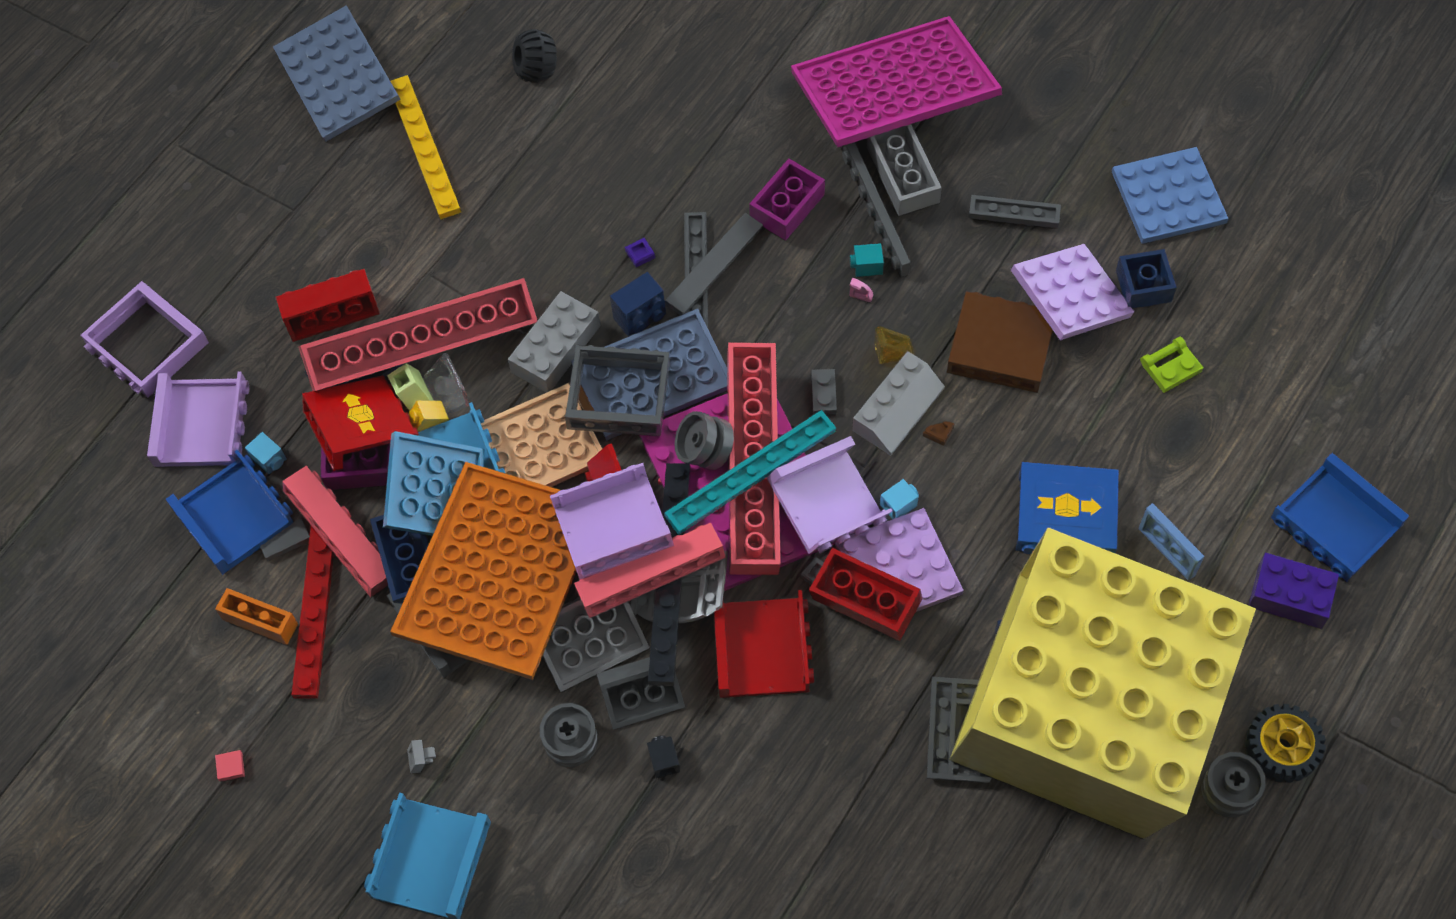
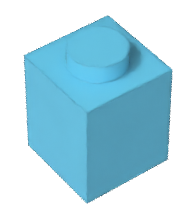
[245,432,286,474]
[880,479,919,519]

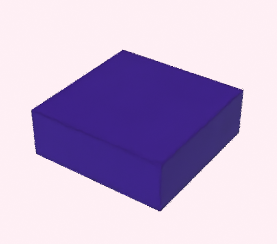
[625,238,655,267]

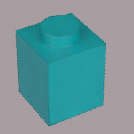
[850,243,884,277]

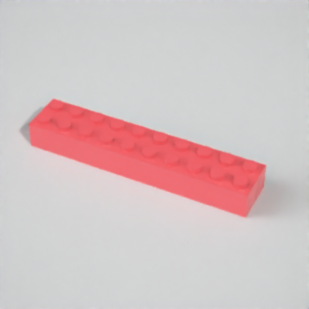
[299,278,538,391]
[727,343,780,575]

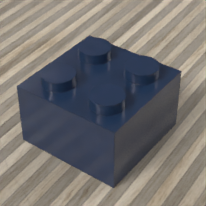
[1116,249,1177,308]
[610,272,666,337]

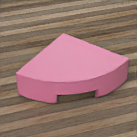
[849,278,873,302]

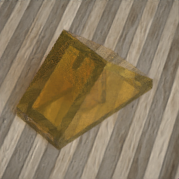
[874,326,914,364]

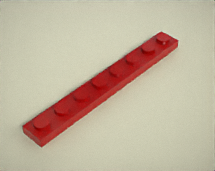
[291,526,334,698]

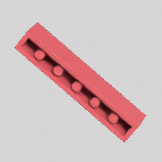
[283,466,388,598]
[574,523,726,618]

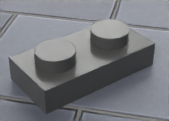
[811,369,837,415]

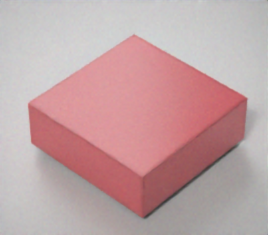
[215,750,245,782]

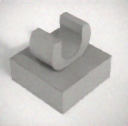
[407,740,436,773]

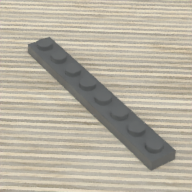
[841,142,910,277]

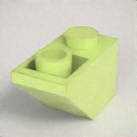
[387,363,434,411]

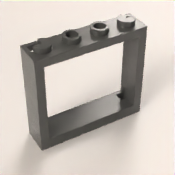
[565,345,670,436]

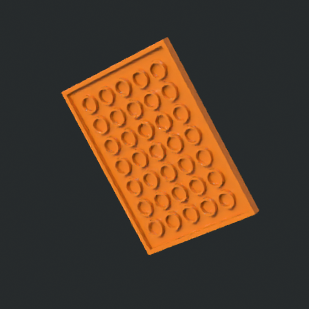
[390,462,576,680]

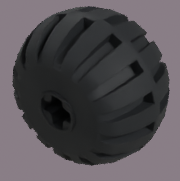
[512,29,557,82]

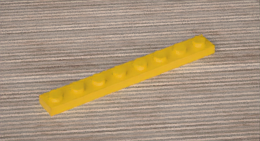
[390,75,461,220]

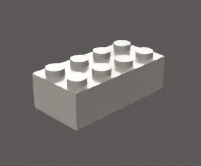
[866,124,941,216]
[508,291,601,393]

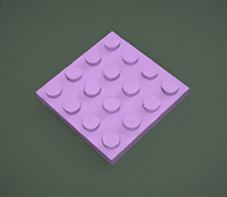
[1011,244,1134,340]
[835,508,964,612]

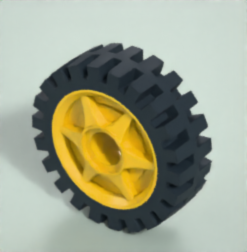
[1245,704,1326,783]

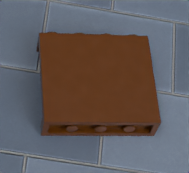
[947,291,1052,393]

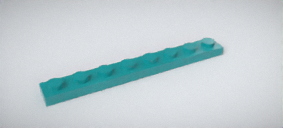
[664,410,836,535]

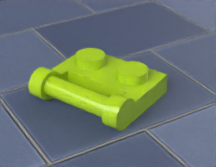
[1140,336,1204,393]

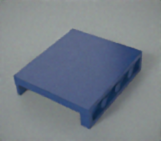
[166,450,294,575]
[1271,453,1409,581]

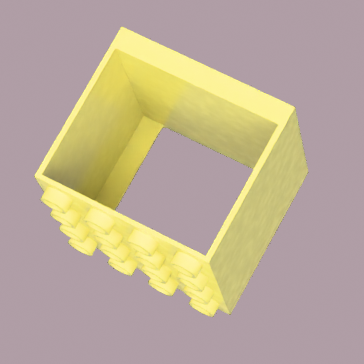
[949,528,1256,839]

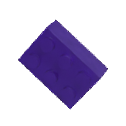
[1248,552,1339,629]

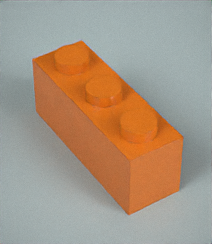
[215,588,298,645]

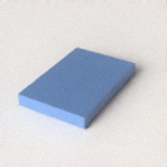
[1139,503,1204,580]

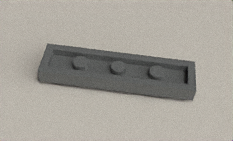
[969,195,1061,228]

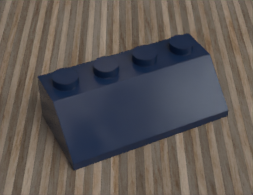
[370,515,430,604]

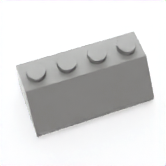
[852,351,945,456]

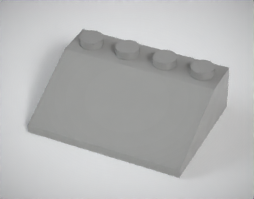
[542,597,650,692]

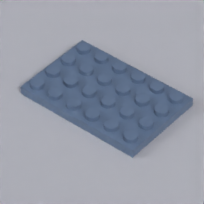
[273,6,401,142]
[571,309,727,441]

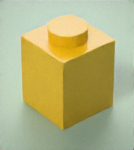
[408,400,449,432]

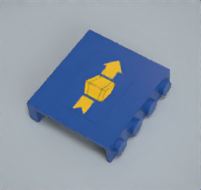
[1016,462,1119,554]

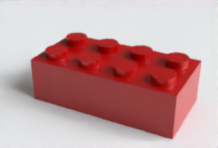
[276,269,380,342]
[809,548,923,641]

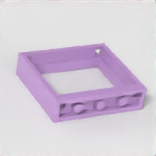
[80,281,209,398]

